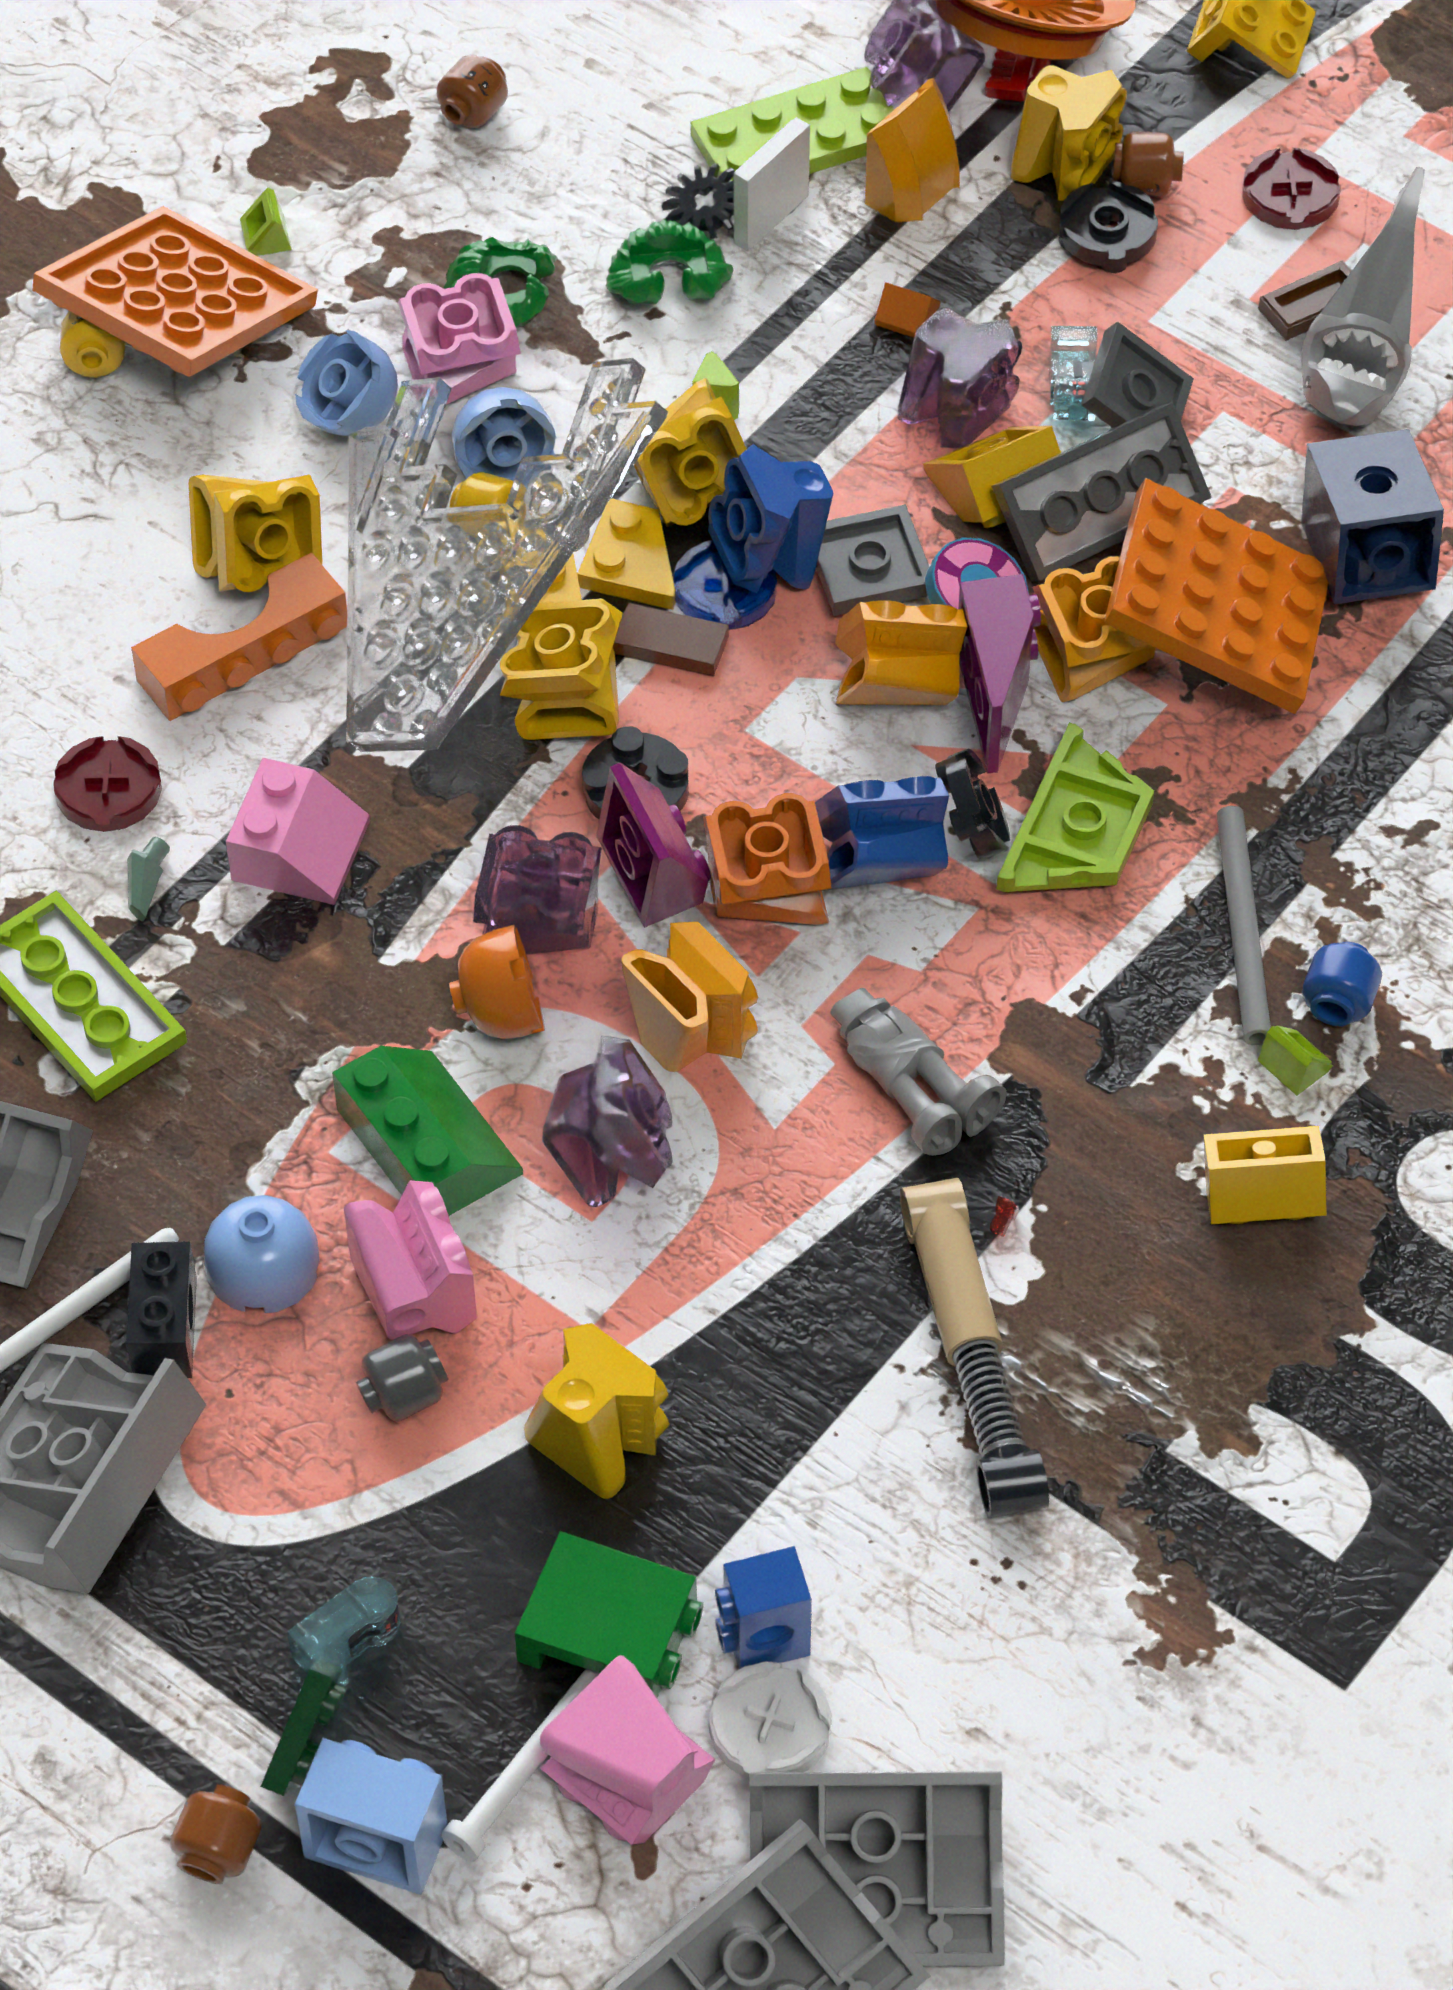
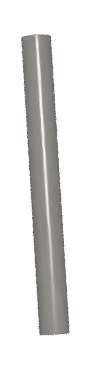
[1217,806,1271,1045]

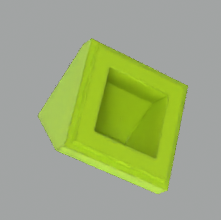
[240,187,292,256]
[692,351,739,420]
[1257,1025,1333,1096]

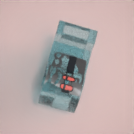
[1049,326,1097,421]
[287,1576,401,1686]

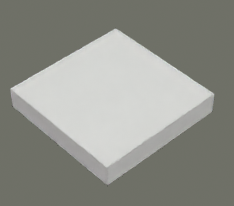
[734,117,810,252]

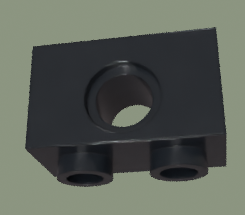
[126,1241,197,1378]

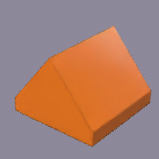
[875,282,940,340]

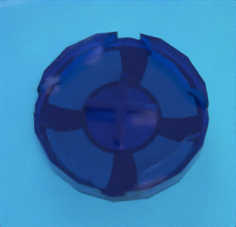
[673,540,777,630]

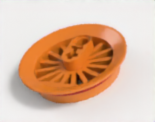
[931,0,1136,60]

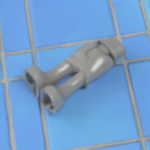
[830,988,1007,1156]

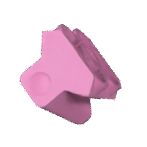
[398,273,521,412]
[344,1181,477,1339]
[540,1656,716,1845]

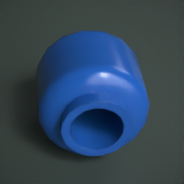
[1302,941,1382,1026]

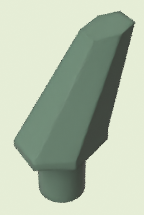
[127,837,170,921]

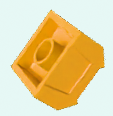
[865,78,960,222]

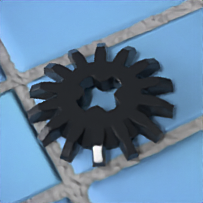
[661,163,735,240]

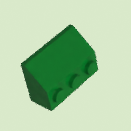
[332,1046,523,1216]

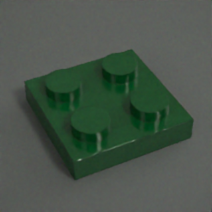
[260,1659,347,1796]

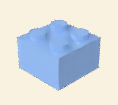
[295,1738,447,1895]

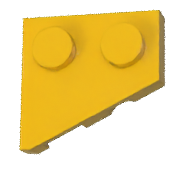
[577,498,675,610]

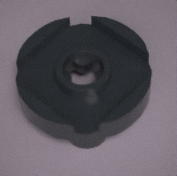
[1059,181,1158,273]
[582,726,689,820]
[935,748,1010,859]

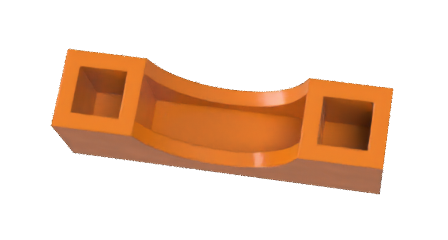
[131,553,349,721]

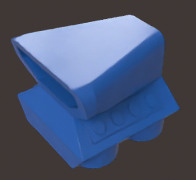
[708,444,834,593]
[815,776,949,890]

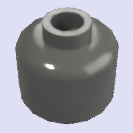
[356,1334,448,1422]

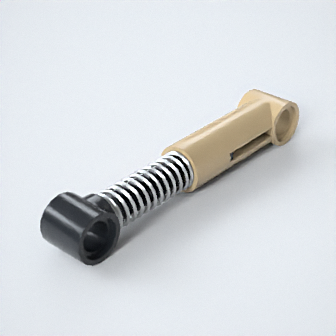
[900,1178,1049,1519]

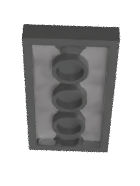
[991,402,1212,582]

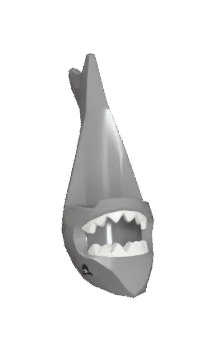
[1301,167,1425,426]

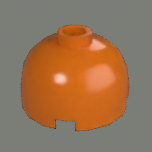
[449,925,545,1039]

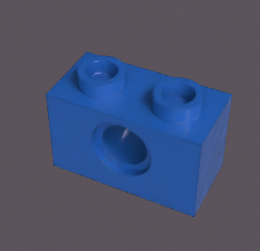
[715,1546,812,1669]

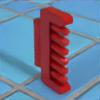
[985,48,1052,102]

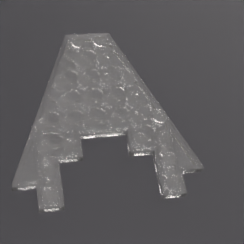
[346,358,668,752]

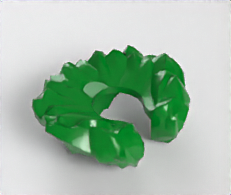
[606,219,734,304]
[443,236,558,327]

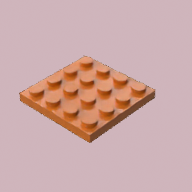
[32,206,318,377]
[1104,478,1328,714]

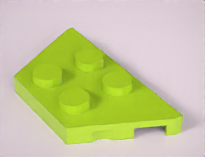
[996,722,1154,892]

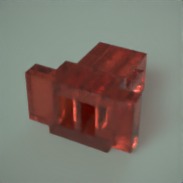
[989,1196,1019,1237]

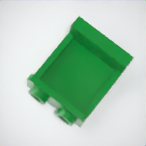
[515,1531,704,1698]

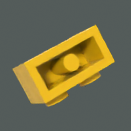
[1204,1126,1327,1224]

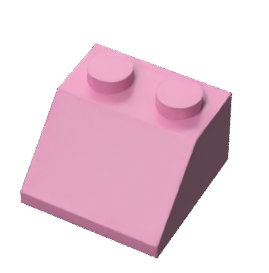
[226,758,370,905]

